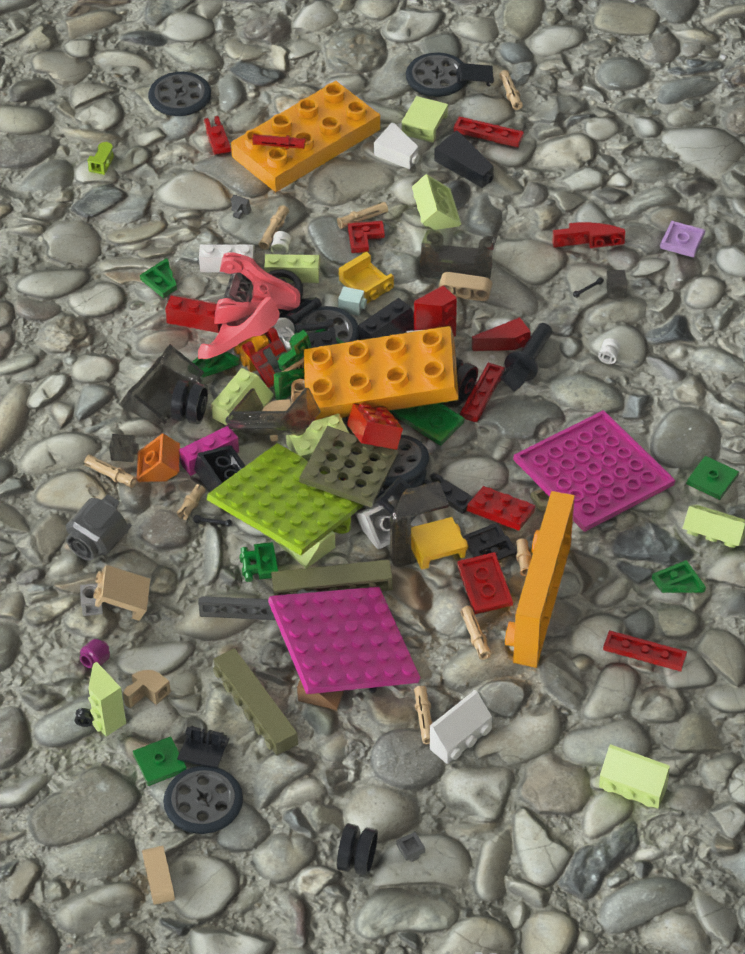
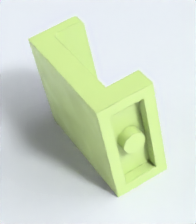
[402,96,448,143]

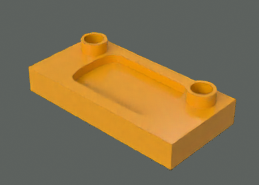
[505,491,575,668]

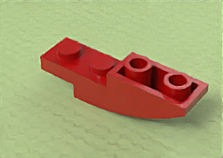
[552,222,626,248]

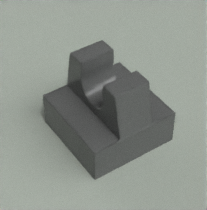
[230,194,251,219]
[396,832,425,862]

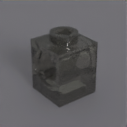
[606,270,627,299]
[109,434,139,462]

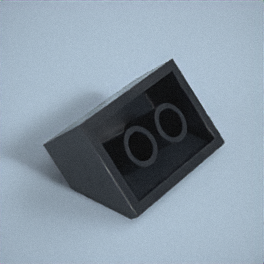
[358,298,414,340]
[194,445,246,492]

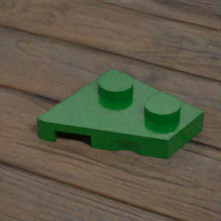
[140,258,177,299]
[189,351,240,378]
[274,368,305,400]
[652,560,706,593]

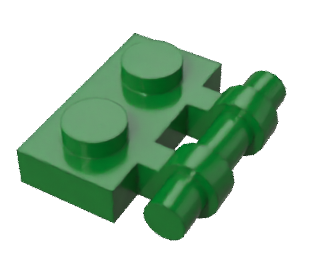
[240,542,278,582]

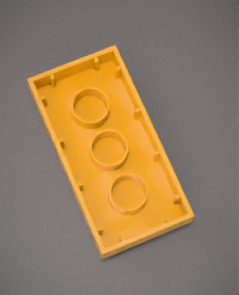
[231,81,380,192]
[304,326,459,422]

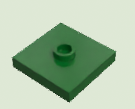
[686,456,739,500]
[132,736,187,786]

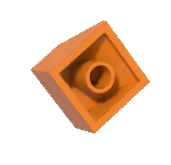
[136,433,180,482]

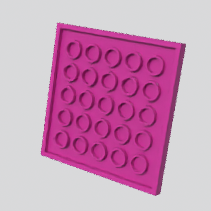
[513,410,675,532]
[268,587,420,694]

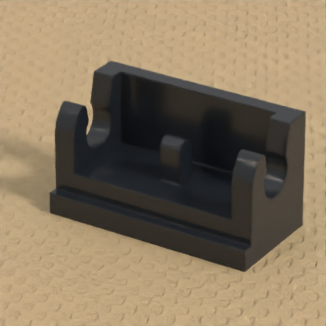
[456,63,494,87]

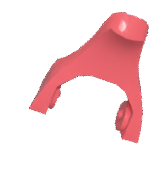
[214,252,300,324]
[198,297,280,359]

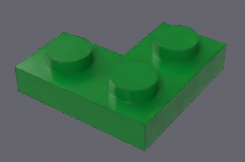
[277,330,312,371]

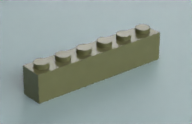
[271,560,393,596]
[213,648,298,755]

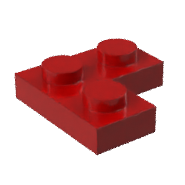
[348,221,385,253]

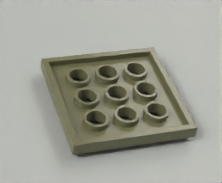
[299,426,399,508]

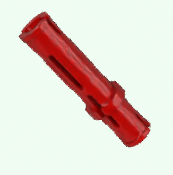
[252,134,306,149]

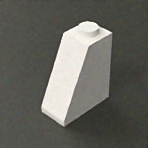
[374,122,420,169]

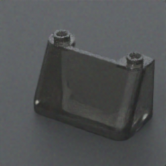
[420,230,497,279]
[119,344,204,425]

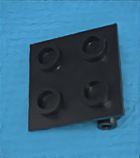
[177,726,229,769]

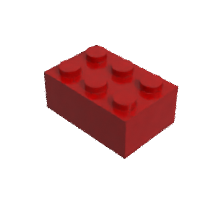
[347,403,403,450]

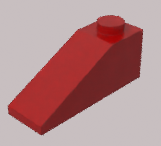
[472,317,531,351]

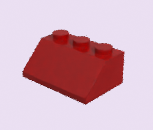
[414,285,457,337]
[165,295,222,333]

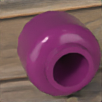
[80,639,110,668]

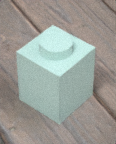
[338,286,367,316]

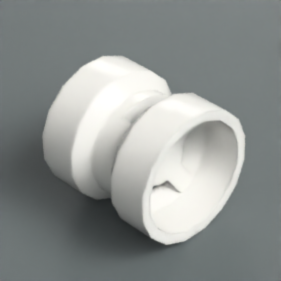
[271,231,291,255]
[598,338,621,364]

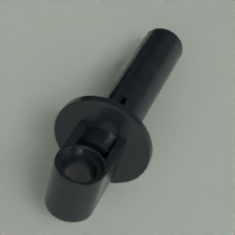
[500,323,553,392]

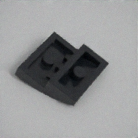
[463,523,516,560]

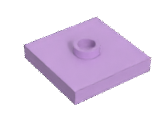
[660,221,705,258]

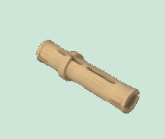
[499,70,523,110]
[337,202,388,229]
[258,205,289,250]
[84,455,137,488]
[460,606,491,660]
[414,686,432,745]

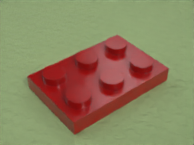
[466,486,536,531]
[457,552,513,615]

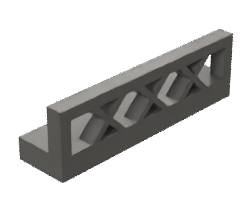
[223,273,253,302]
[198,596,276,620]

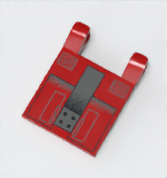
[242,327,287,388]

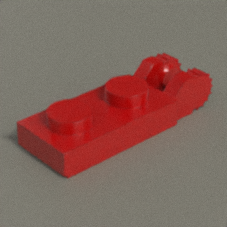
[204,116,231,155]

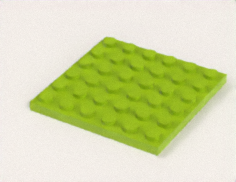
[207,443,364,556]

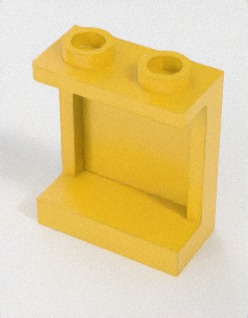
[339,252,394,304]
[407,517,468,570]

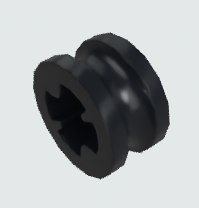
[74,708,93,727]

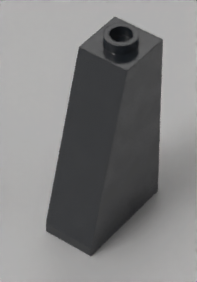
[434,130,494,188]

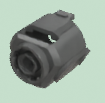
[66,494,132,560]

